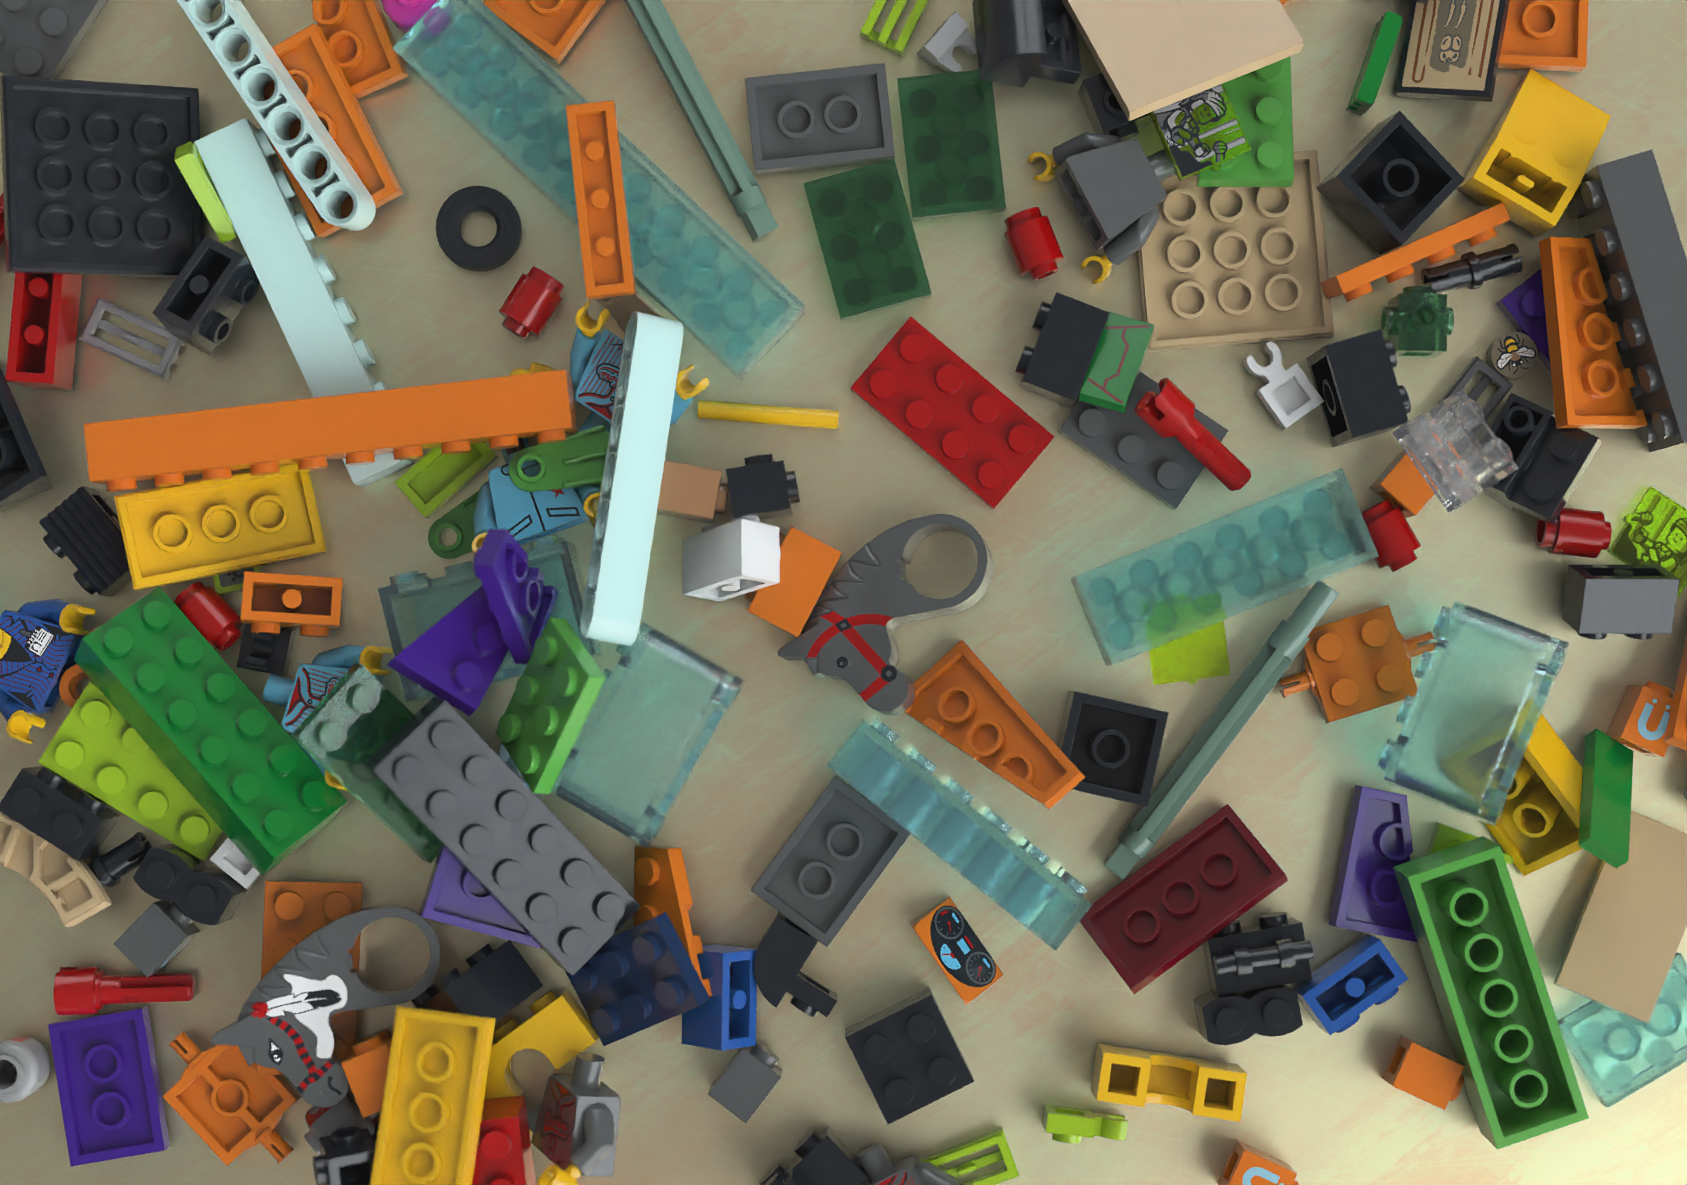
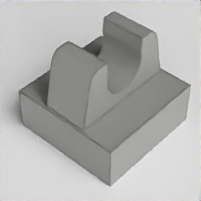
[916,11,977,74]

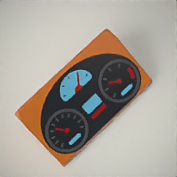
[911,896,1004,1005]

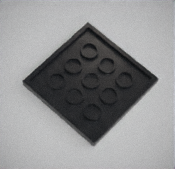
[0,75,204,278]

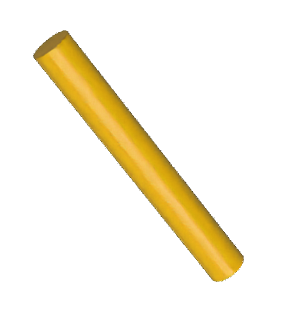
[697,400,839,429]

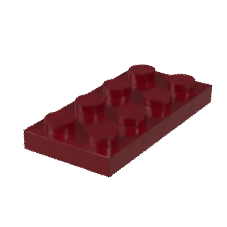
[1076,804,1288,995]

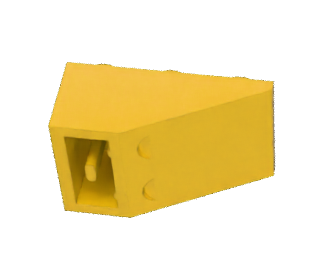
[1458,69,1611,237]

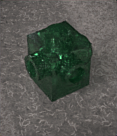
[1381,286,1454,358]

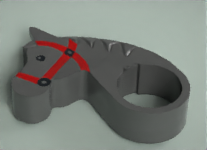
[777,514,994,715]

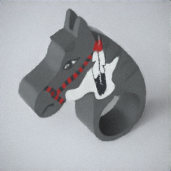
[211,905,440,1107]

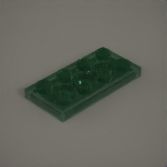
[291,663,441,863]

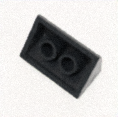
[0,367,52,508]

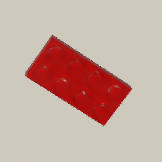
[850,316,1055,510]

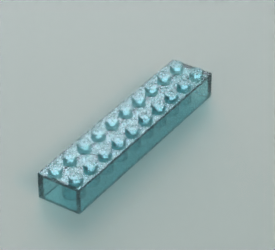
[392,0,805,381]

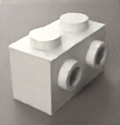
[682,515,781,602]

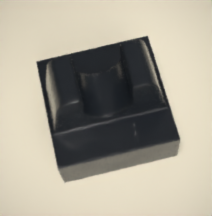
[236,624,296,676]

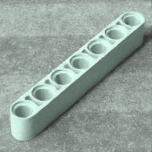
[177,0,376,231]
[580,311,683,646]

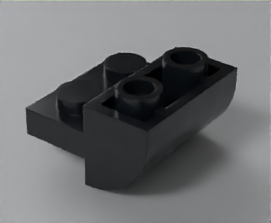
[972,0,1082,87]
[1463,393,1602,525]

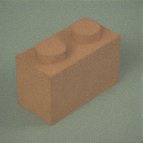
[657,460,729,524]

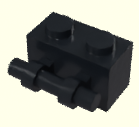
[1202,912,1314,996]

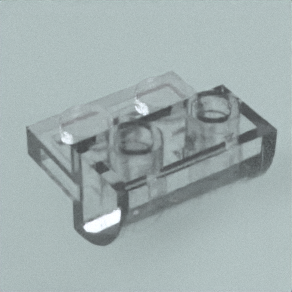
[1393,390,1519,513]

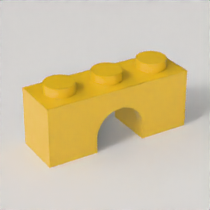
[484,989,599,1100]
[1091,1043,1247,1122]

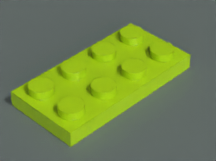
[38,681,224,861]

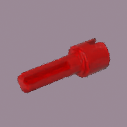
[1134,378,1252,491]
[54,966,195,1015]

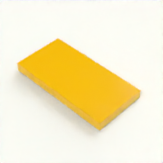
[114,463,327,591]
[370,1006,495,1185]

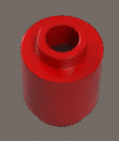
[1004,207,1064,281]
[498,266,564,340]
[1355,498,1421,572]
[1535,507,1612,558]
[173,581,242,652]

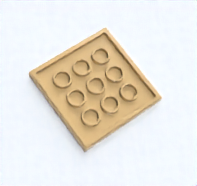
[1062,0,1304,121]
[1136,150,1334,353]

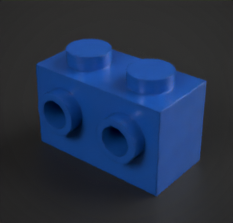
[1292,933,1408,1035]
[681,944,757,1051]

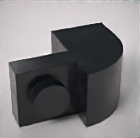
[754,912,838,1017]

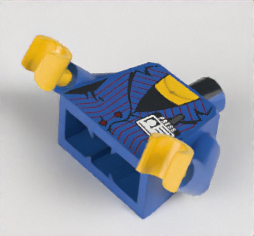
[0,599,96,745]

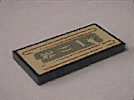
[1395,0,1510,102]

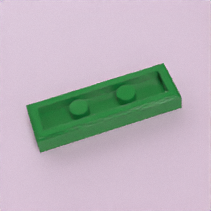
[1578,728,1633,869]

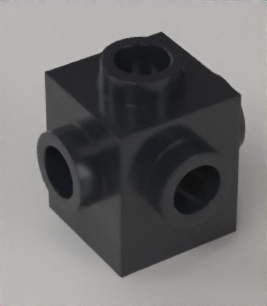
[313,1126,376,1185]

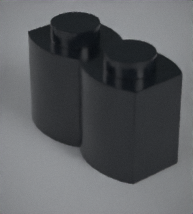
[133,844,248,925]
[1193,984,1303,1045]

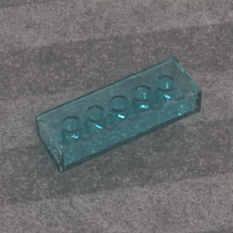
[1070,468,1379,666]
[827,718,1092,951]

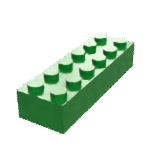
[74,587,348,876]

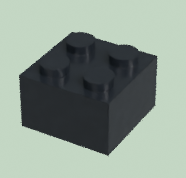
[1316,111,1465,255]
[1306,329,1411,447]
[1057,691,1169,807]
[845,987,974,1124]

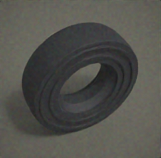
[436,186,522,272]

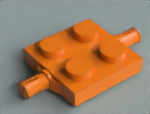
[1277,605,1437,724]
[162,1031,301,1166]

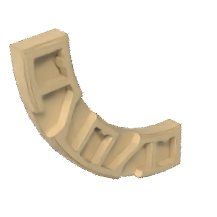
[0,814,112,928]

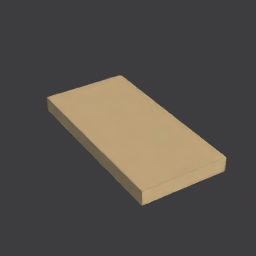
[1553,811,1687,1023]

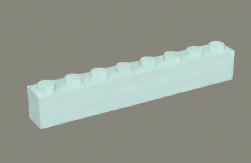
[194,118,414,487]

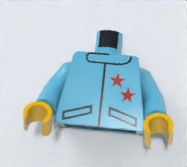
[472,438,601,555]

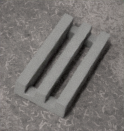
[79,297,186,380]

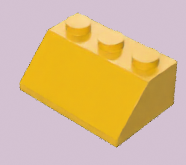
[1439,700,1583,876]

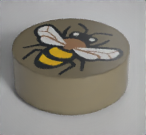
[1487,332,1538,380]

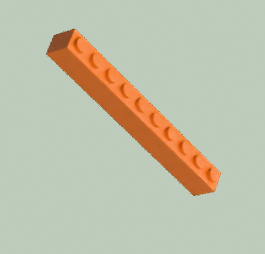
[84,370,578,492]

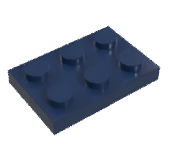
[565,912,710,1046]

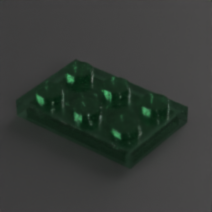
[897,70,1006,221]
[803,159,932,321]

